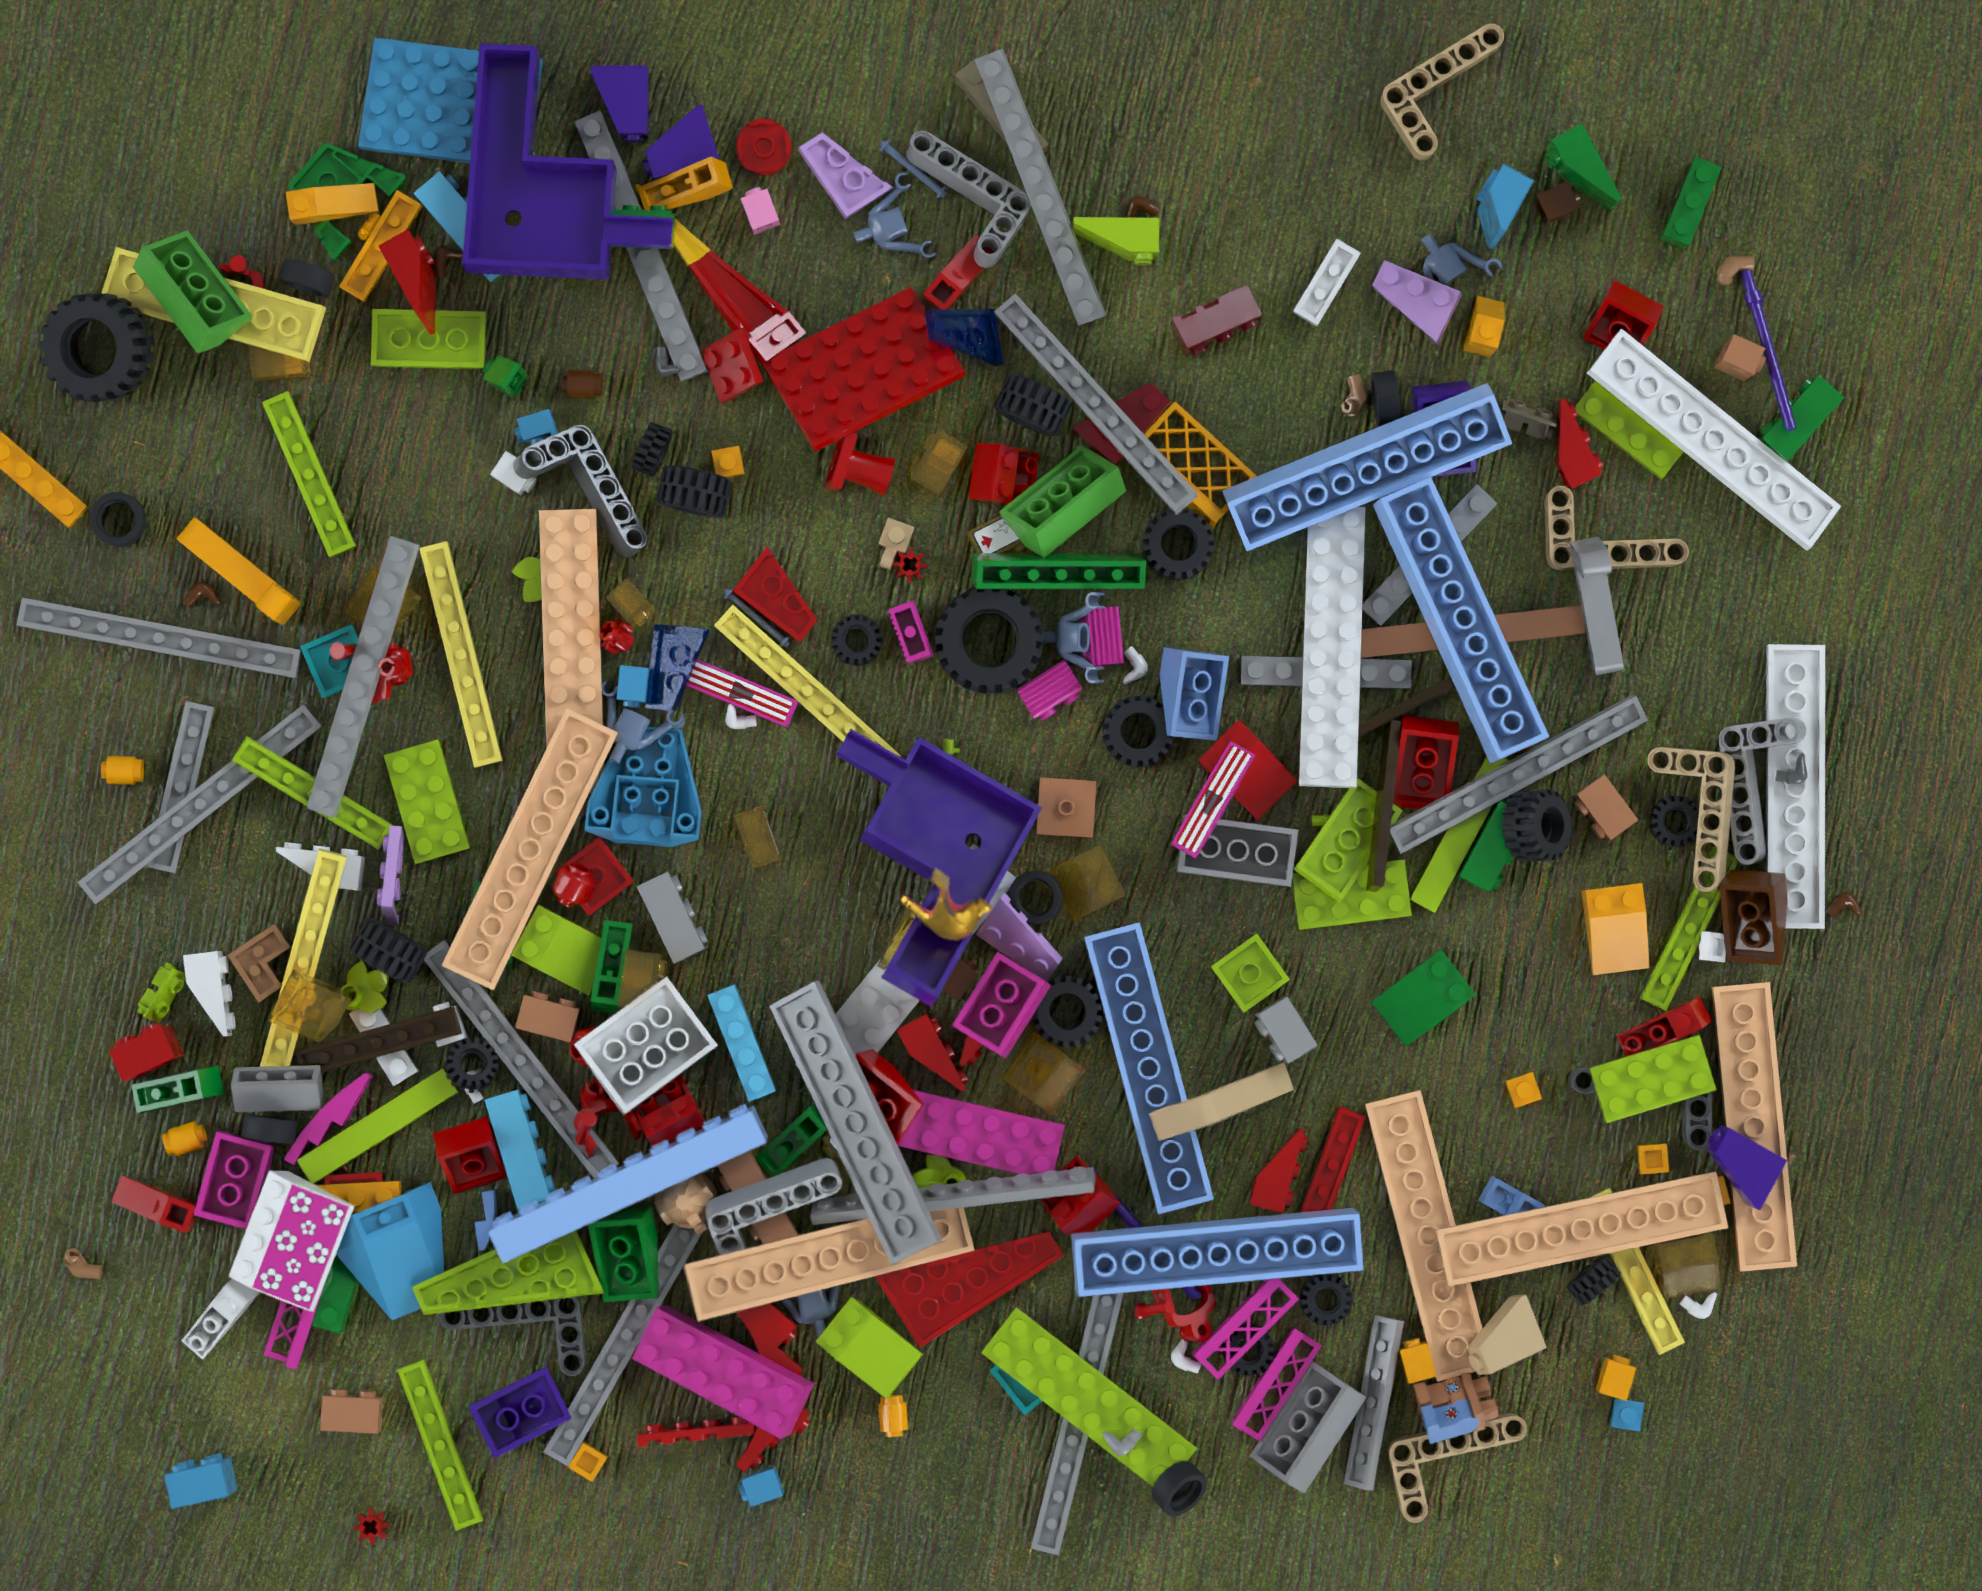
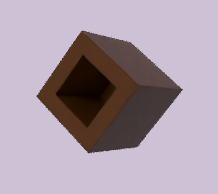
[1533,181,1580,225]
[942,956,979,1001]

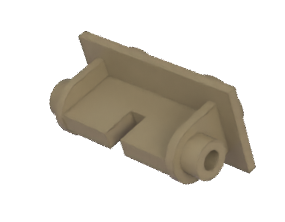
[1500,399,1557,440]

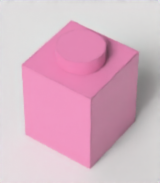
[741,187,780,235]

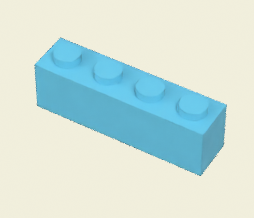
[414,171,499,283]
[708,985,777,1102]
[485,1089,556,1209]

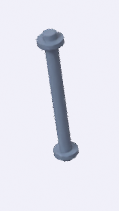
[879,140,947,199]
[723,588,791,648]

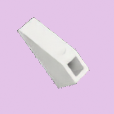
[276,842,365,891]
[183,951,236,1037]
[182,1279,260,1360]

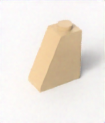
[1467,1295,1547,1374]

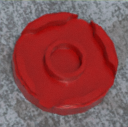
[736,118,792,176]

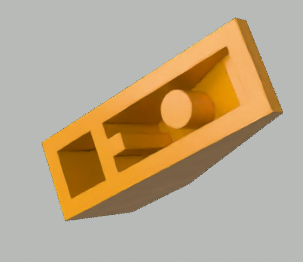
[638,157,733,210]
[285,183,379,226]

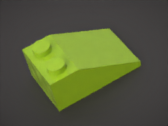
[1073,217,1159,266]
[511,905,601,995]
[816,1297,923,1399]

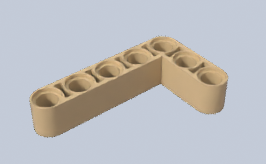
[1380,24,1504,161]
[1544,486,1689,570]
[1647,747,1735,892]
[1149,1063,1294,1140]
[1387,1413,1527,1523]

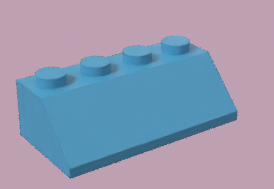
[1476,164,1534,250]

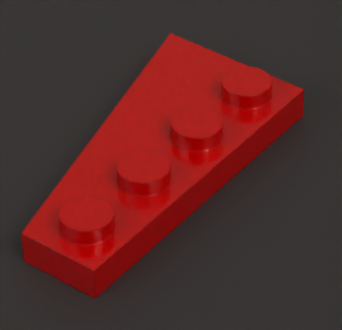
[637,1416,756,1447]

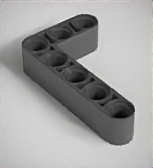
[513,425,647,557]
[1568,1067,1712,1150]
[440,1296,587,1376]

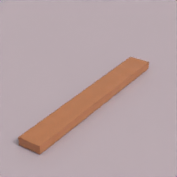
[1361,605,1585,658]

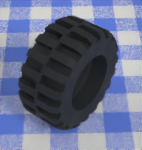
[39,293,155,402]
[935,587,1044,695]

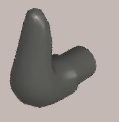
[655,346,681,378]
[1775,754,1808,784]

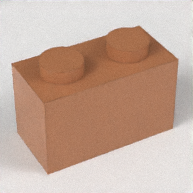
[1713,334,1766,381]
[1573,774,1638,841]
[515,991,582,1042]
[320,1389,383,1434]

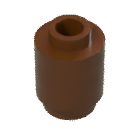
[562,370,603,399]

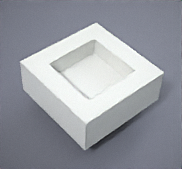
[1699,931,1726,962]

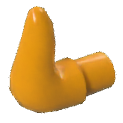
[358,213,381,241]

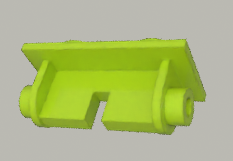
[137,962,186,1023]

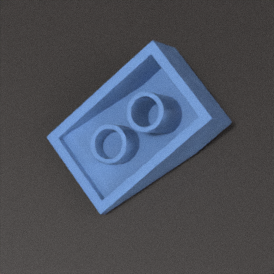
[1160,647,1229,741]

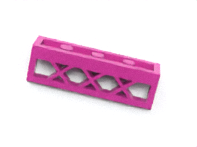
[1191,1278,1299,1380]
[263,1283,325,1369]
[1231,1326,1322,1442]

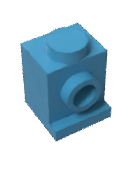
[514,409,558,445]

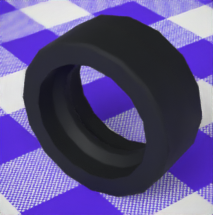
[278,258,336,297]
[1371,370,1401,426]
[90,492,147,547]
[1008,870,1064,925]
[241,1114,298,1144]
[1151,1461,1207,1516]

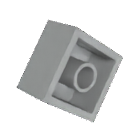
[1254,996,1318,1064]

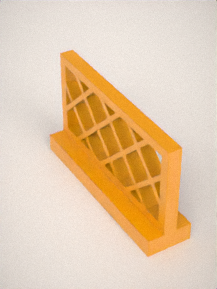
[1144,402,1257,529]

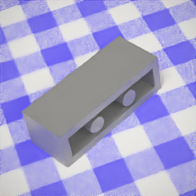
[637,872,708,964]
[231,1065,324,1113]

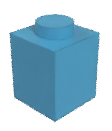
[617,665,650,708]
[738,1466,784,1507]

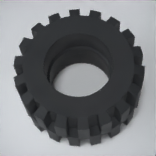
[994,374,1072,436]
[656,465,733,518]
[1142,508,1214,581]
[1102,695,1173,768]
[1501,789,1573,862]
[348,918,428,983]
[1032,976,1103,1047]

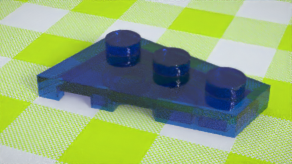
[924,309,1004,366]
[645,624,710,712]

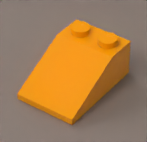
[1581,883,1650,975]

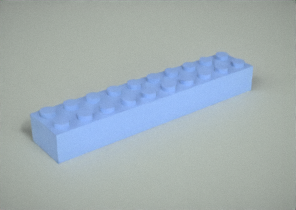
[1223,383,1512,551]
[1373,477,1549,764]
[1084,922,1214,1214]
[488,1104,768,1263]
[1071,1208,1363,1297]

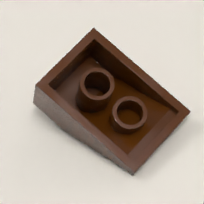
[1719,869,1788,965]

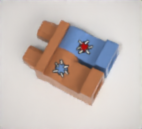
[1413,1372,1499,1444]

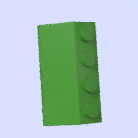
[133,230,253,354]
[999,445,1126,558]

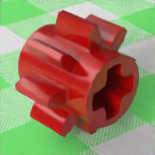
[892,548,928,584]
[599,618,634,655]
[353,1507,391,1545]

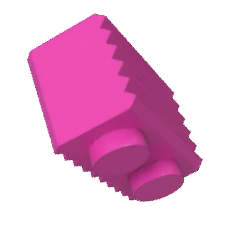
[888,600,933,665]
[1079,606,1124,666]
[1016,660,1082,721]

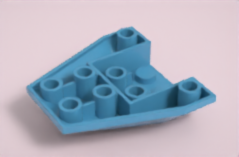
[585,727,702,847]
[336,1182,444,1320]

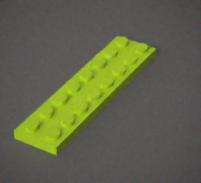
[981,1307,1197,1487]

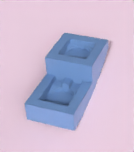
[1478,1176,1545,1215]
[475,1189,497,1251]

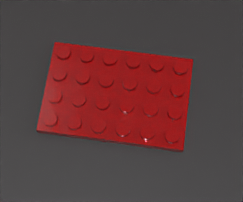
[761,287,965,452]

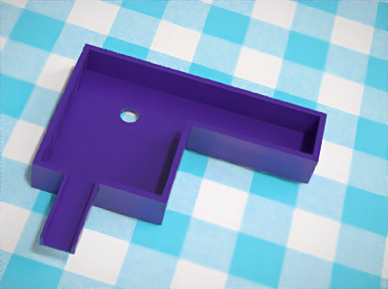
[462,43,673,280]
[836,729,1042,1006]

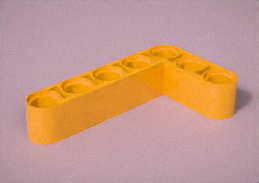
[176,517,302,626]

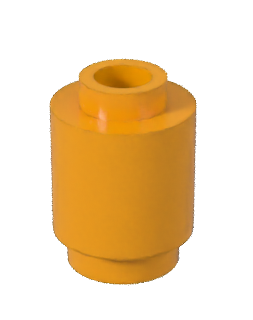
[101,756,144,785]
[162,1121,207,1156]
[878,1394,908,1437]

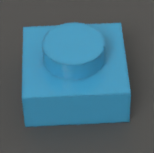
[1610,1398,1644,1431]

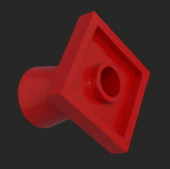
[823,433,895,496]

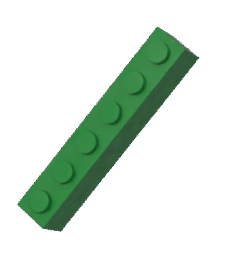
[971,553,1146,589]

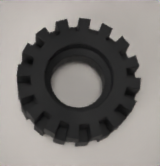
[632,421,673,477]
[831,614,882,666]
[1648,796,1699,847]
[445,1037,498,1093]
[1566,1255,1621,1305]
[1300,1273,1353,1326]
[1222,1323,1275,1376]

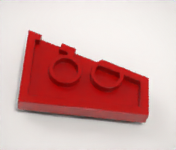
[733,546,818,643]

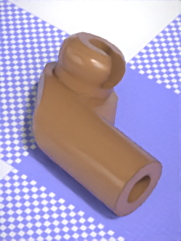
[1716,256,1754,285]
[1341,374,1367,416]
[64,1248,103,1279]

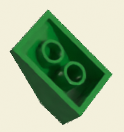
[1544,124,1622,211]
[1371,949,1476,1047]
[588,1206,659,1302]

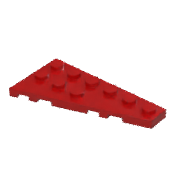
[875,1231,1064,1348]

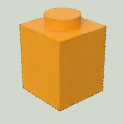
[1398,1338,1437,1384]
[1595,1355,1636,1401]

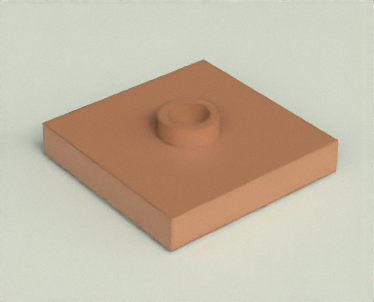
[1036,777,1097,838]

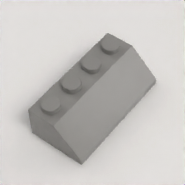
[1250,1361,1367,1494]

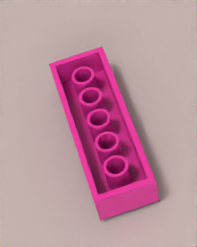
[898,1090,1065,1175]
[632,1305,814,1439]

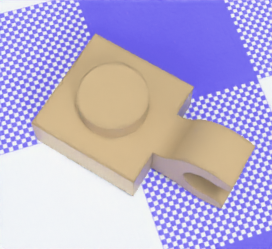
[878,518,915,570]

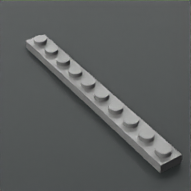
[975,48,1106,326]
[575,111,708,382]
[994,294,1198,515]
[307,536,420,817]
[17,598,302,678]
[1390,694,1648,854]
[77,704,321,905]
[424,940,620,1178]
[810,1167,1095,1225]
[544,1219,708,1466]
[1031,1292,1124,1555]

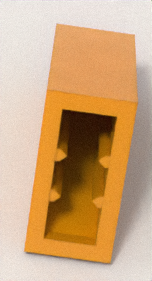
[1463,296,1505,358]

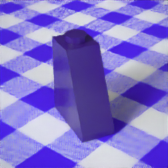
[590,66,649,143]
[643,105,719,180]
[1707,1125,1787,1211]

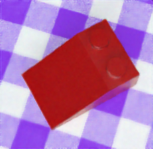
[378,229,436,335]
[1393,715,1459,809]
[1197,720,1297,821]
[855,1049,924,1146]

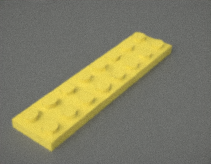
[101,247,326,362]

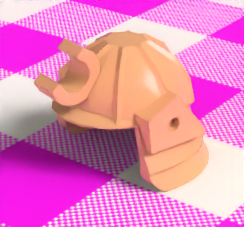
[654,1173,717,1235]

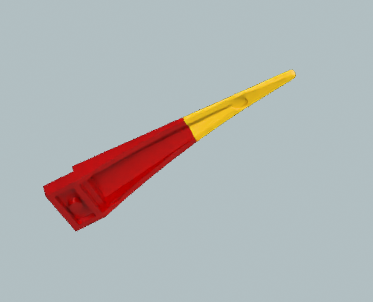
[634,184,806,365]

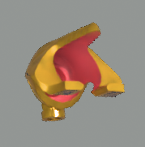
[901,867,993,940]

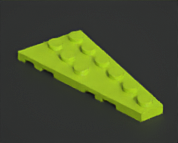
[412,1230,604,1315]

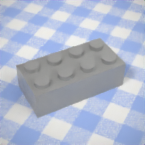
[1176,815,1298,887]

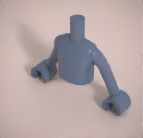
[853,172,936,260]
[1421,234,1502,285]
[1043,592,1105,683]
[602,681,685,764]
[780,1285,840,1339]

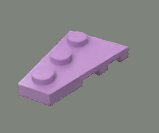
[798,133,893,220]
[1372,260,1462,345]
[377,826,404,925]
[976,892,1063,982]

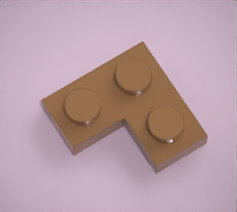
[227,924,292,1003]

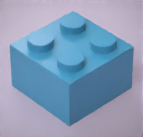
[164,1453,238,1509]

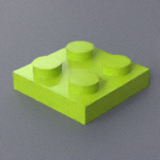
[1210,933,1290,1013]

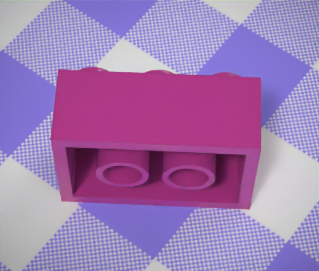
[952,952,1051,1058]
[194,1131,277,1229]

